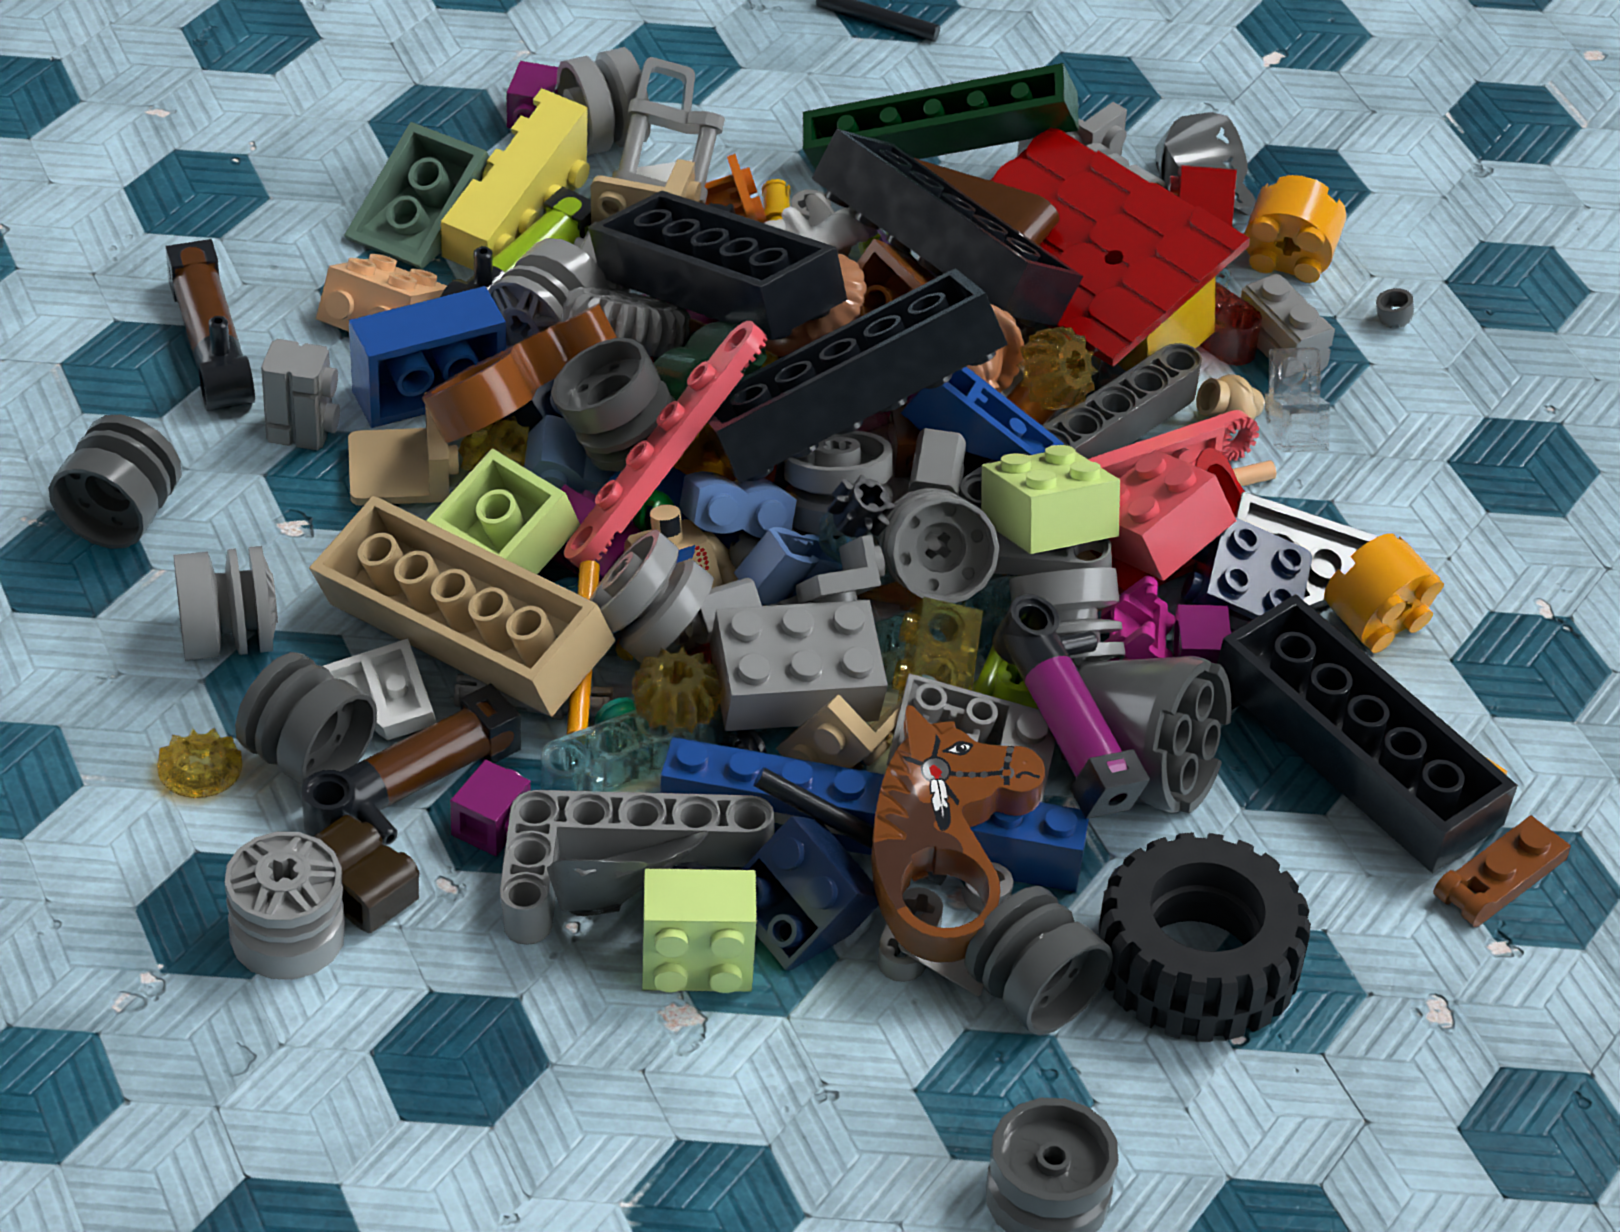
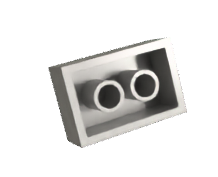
[710,600,888,731]

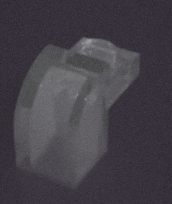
[1265,347,1330,453]

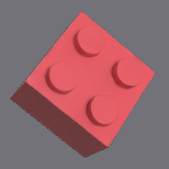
[1108,449,1236,581]

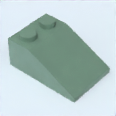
[344,122,490,269]

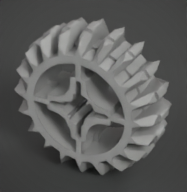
[562,287,691,359]

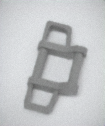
[612,57,725,204]

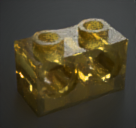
[892,597,983,703]

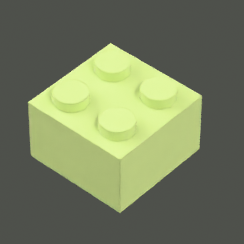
[981,445,1120,554]
[426,448,580,574]
[642,869,756,993]

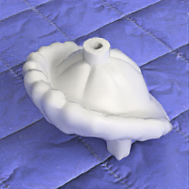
[764,193,878,257]

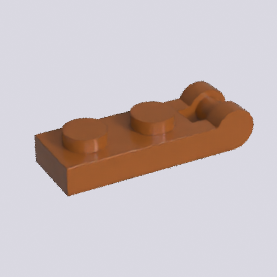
[1433,815,1571,927]

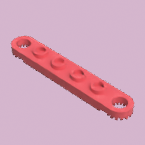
[564,321,767,568]
[1088,410,1259,478]

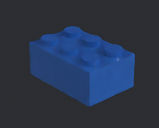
[349,286,506,428]

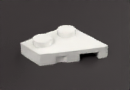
[323,638,437,741]

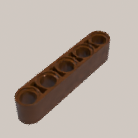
[914,158,1060,246]

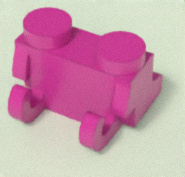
[1101,576,1175,661]

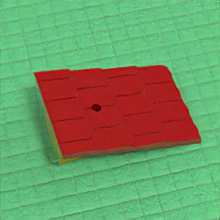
[990,128,1250,371]

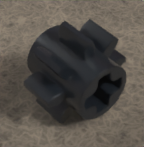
[827,475,895,539]

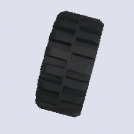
[1097,832,1311,1042]

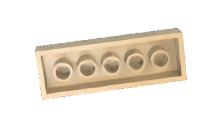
[309,495,616,717]

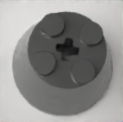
[1061,656,1231,813]

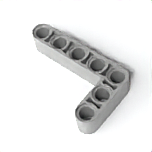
[500,790,775,945]

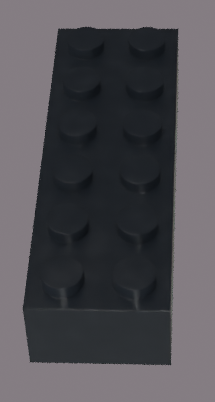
[811,129,1083,327]
[588,190,848,340]
[703,268,1008,483]
[1217,594,1518,873]

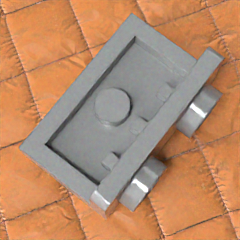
[795,535,885,604]

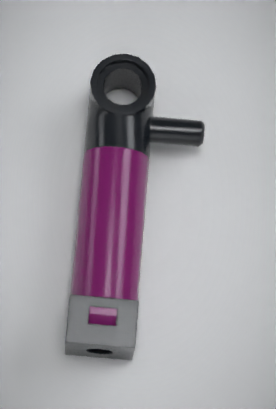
[992,594,1150,819]

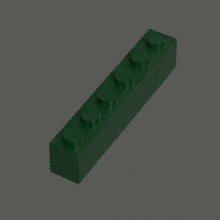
[803,63,1079,170]

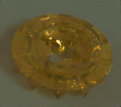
[157,727,242,798]

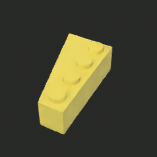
[441,88,590,270]

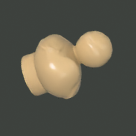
[1196,374,1265,430]

